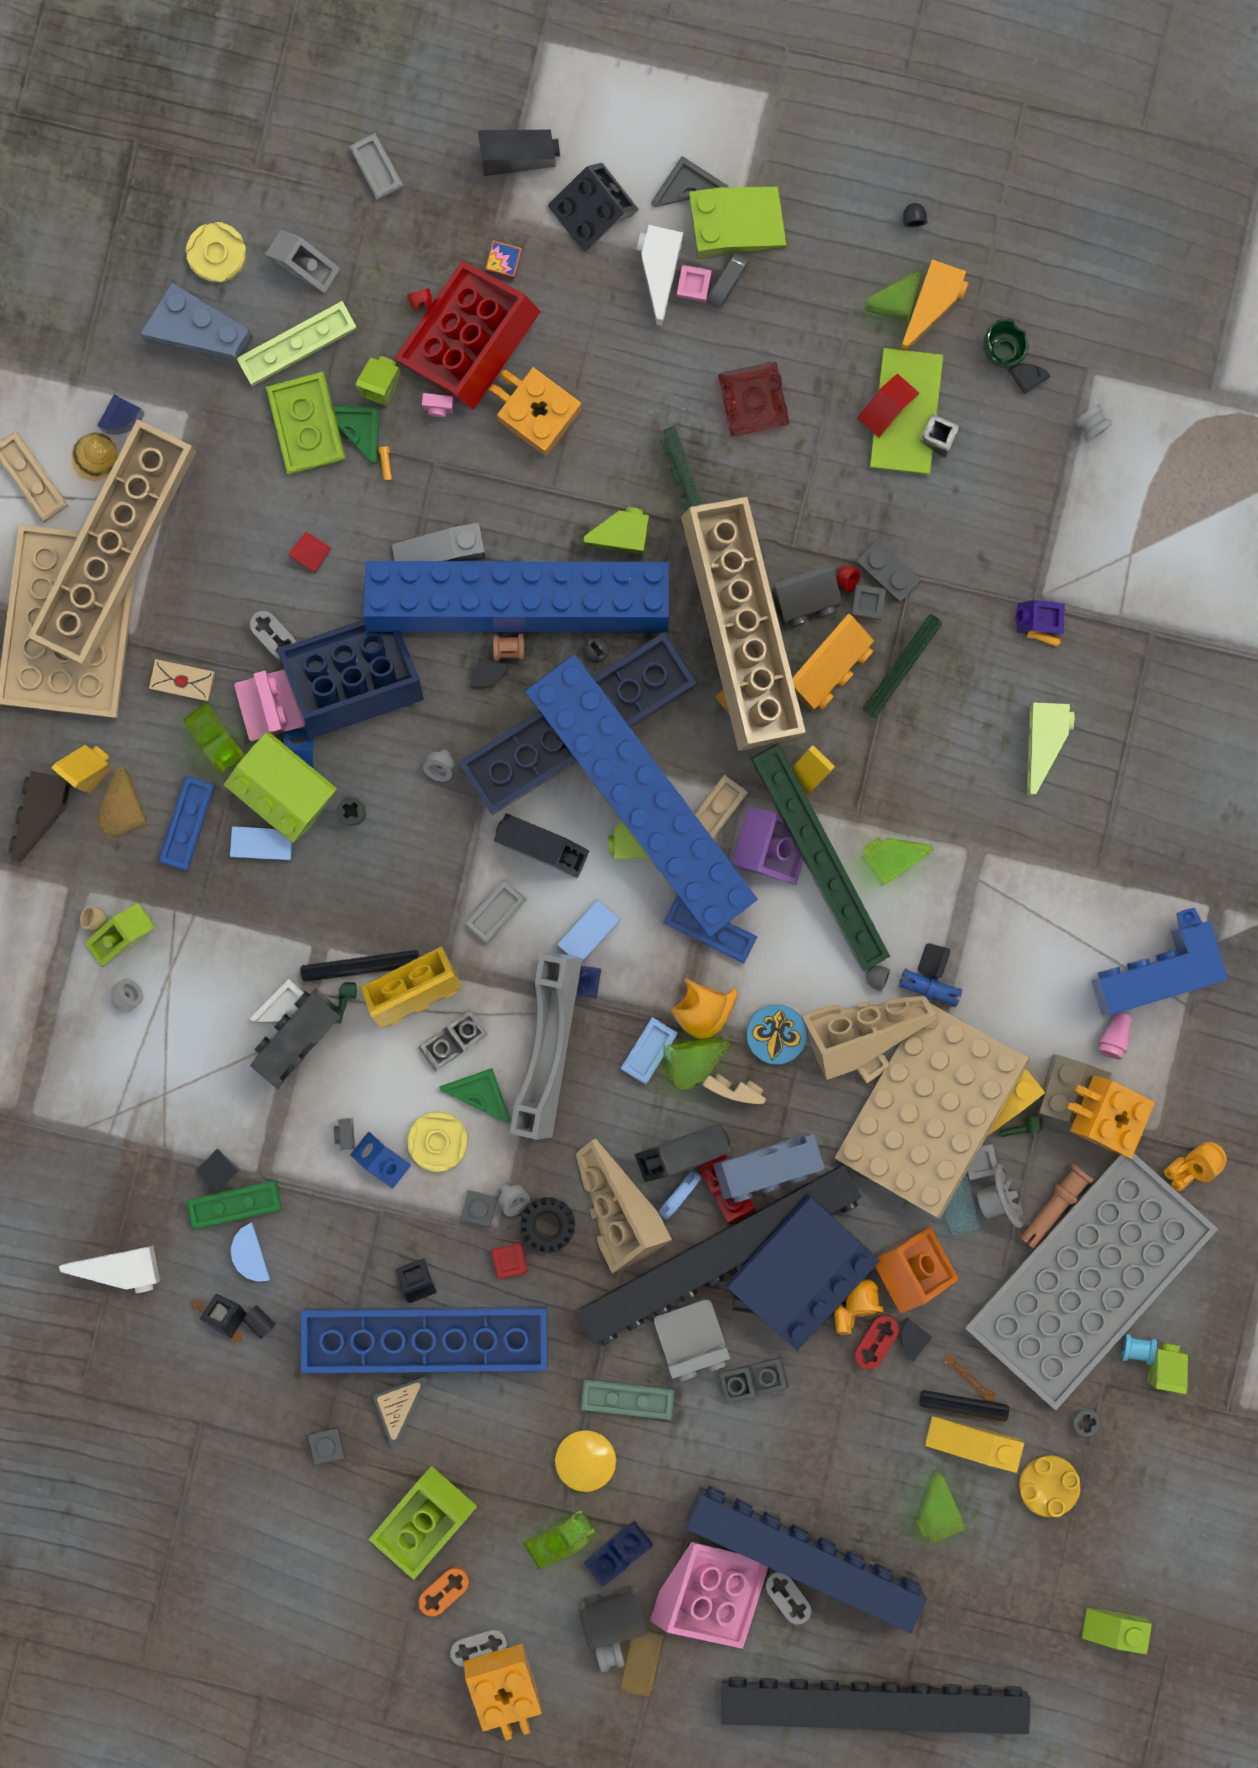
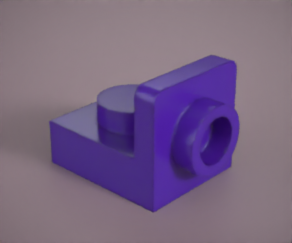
[1015,600,1065,635]

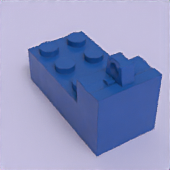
[1091,908,1228,1015]

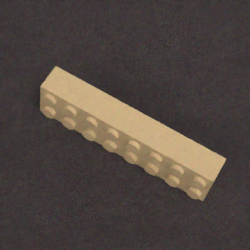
[27,419,196,668]
[681,497,806,751]

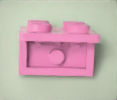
[234,669,304,741]

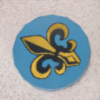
[746,1004,807,1064]

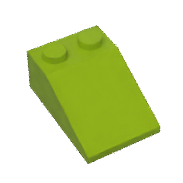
[689,187,786,259]
[368,1466,477,1580]

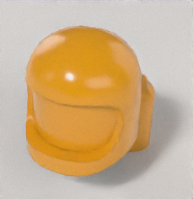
[1164,1142,1227,1192]
[834,1279,884,1335]

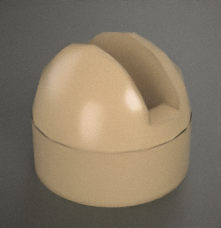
[80,905,107,931]

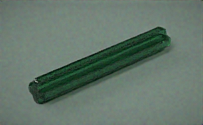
[863,614,942,718]

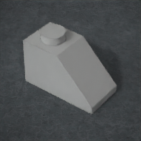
[265,230,340,293]

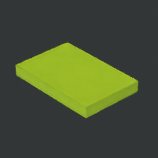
[266,371,347,475]

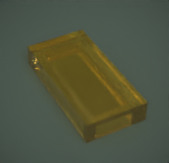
[621,1628,663,1697]

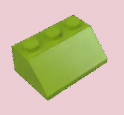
[224,731,337,843]

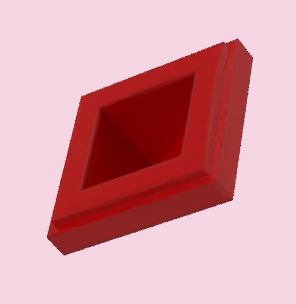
[288,532,332,573]

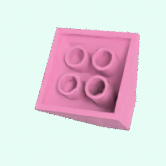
[650,1542,768,1649]

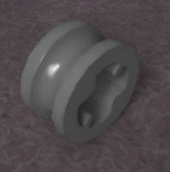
[1071,1408,1101,1437]

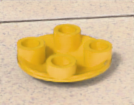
[555,1430,616,1492]
[1019,1455,1080,1517]

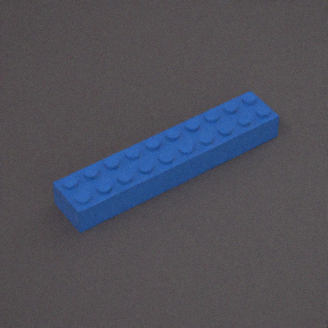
[363,561,669,632]
[524,654,758,936]

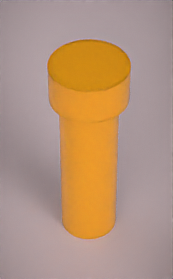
[377,446,392,481]
[1026,632,1061,647]

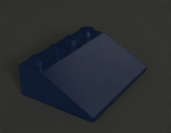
[277,620,424,739]
[725,1195,880,1351]

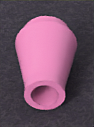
[1098,1012,1132,1059]

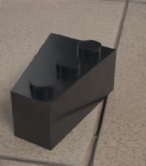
[250,988,343,1089]

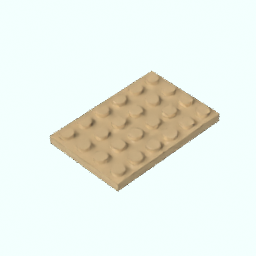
[0,524,136,719]
[835,1003,1031,1219]

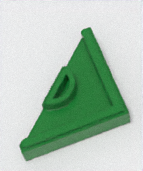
[333,406,379,464]
[439,1068,511,1123]

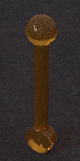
[190,1298,243,1343]
[944,1354,995,1402]

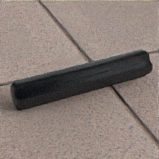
[919,1390,1009,1422]

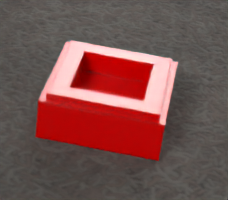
[491,1242,528,1280]

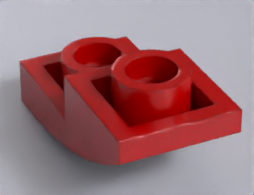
[699,1155,756,1225]

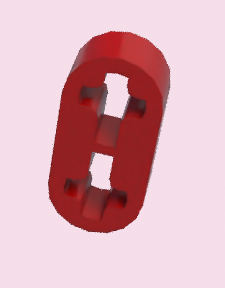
[854,1315,899,1369]

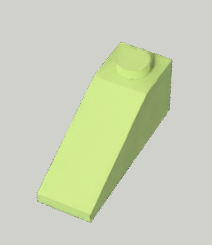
[1027,703,1075,796]

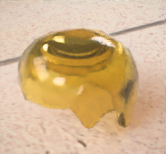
[71,432,118,481]

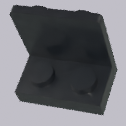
[548,163,639,251]

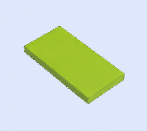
[869,348,943,475]

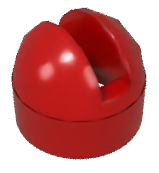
[407,288,433,312]
[835,566,861,592]

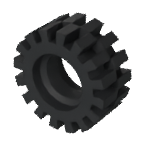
[520,1197,575,1253]

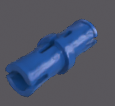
[899,968,962,1007]

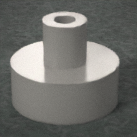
[423,750,456,782]
[111,979,143,1011]
[498,1184,530,1216]

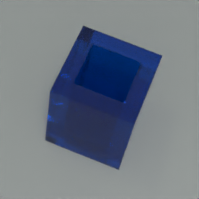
[97,394,145,435]

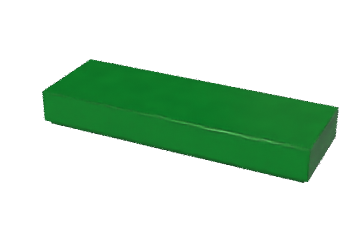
[186,1180,282,1230]

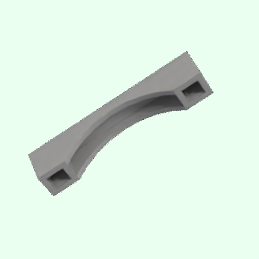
[510,953,582,1140]

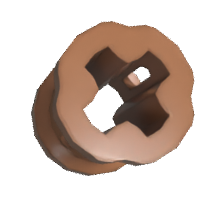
[493,634,525,662]

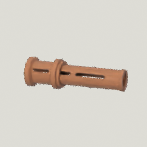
[1020,1164,1094,1249]

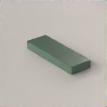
[580,1379,675,1420]

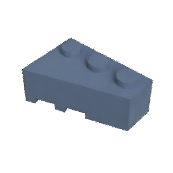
[140,283,253,363]
[713,1134,825,1203]

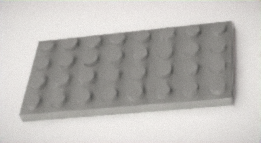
[964,1153,1218,1410]

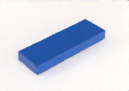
[158,776,216,871]
[663,896,758,964]

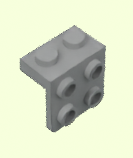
[654,1299,730,1381]

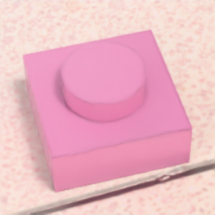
[677,265,712,302]
[422,393,455,417]

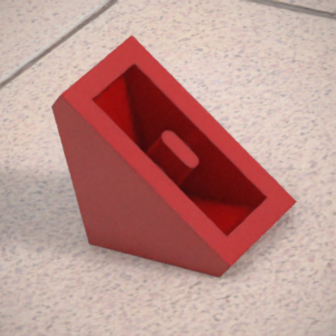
[857,373,920,438]

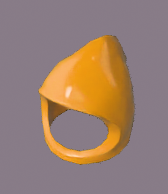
[671,978,738,1039]

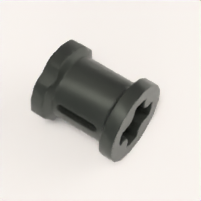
[337,797,366,826]

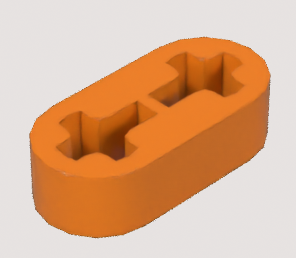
[419,1566,470,1617]

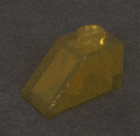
[98,767,149,838]

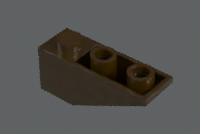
[9,771,71,862]

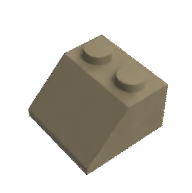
[1035,1054,1112,1124]

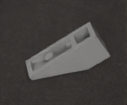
[392,522,486,561]

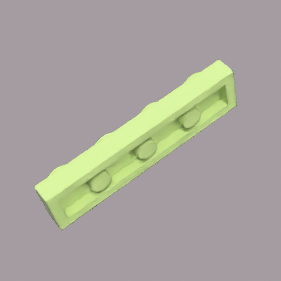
[237,301,358,387]

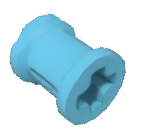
[1121,1333,1157,1366]

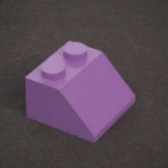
[732,807,803,885]

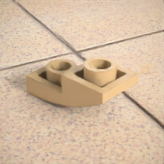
[702,1073,766,1104]

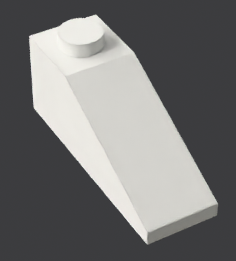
[637,224,683,326]
[59,1246,160,1293]

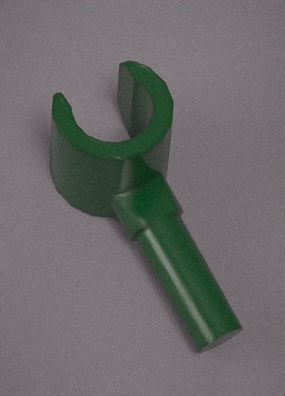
[335,982,357,1024]
[1000,1116,1042,1137]

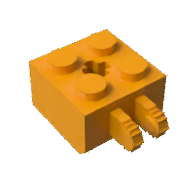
[488,367,582,457]
[1066,1075,1155,1159]
[464,1644,542,1741]

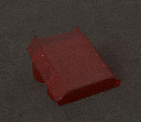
[718,362,790,437]

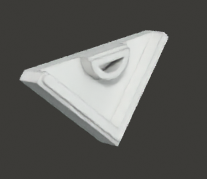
[250,979,304,1022]

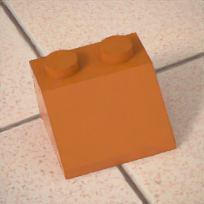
[875,1226,959,1314]

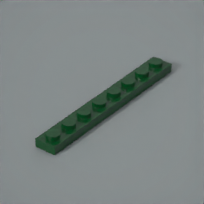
[750,744,891,971]

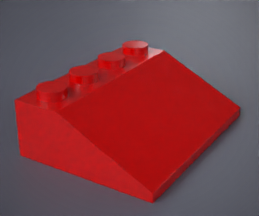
[394,261,541,410]

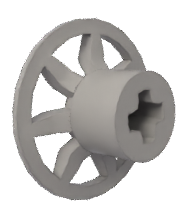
[977,1164,1024,1228]

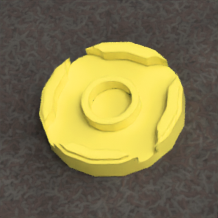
[186,222,246,283]
[407,1111,468,1172]

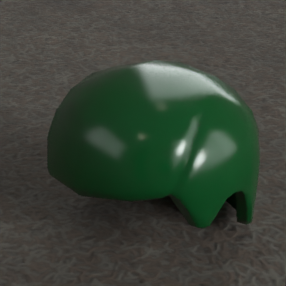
[983,319,1029,368]

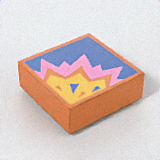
[485,240,522,279]

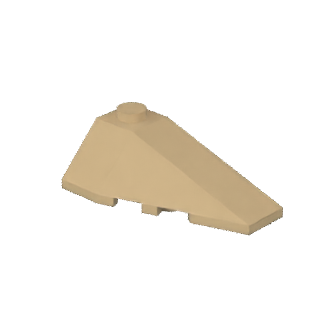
[802,995,937,1080]
[576,1139,672,1274]

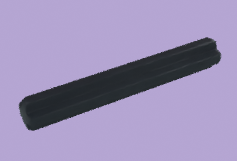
[300,950,420,982]

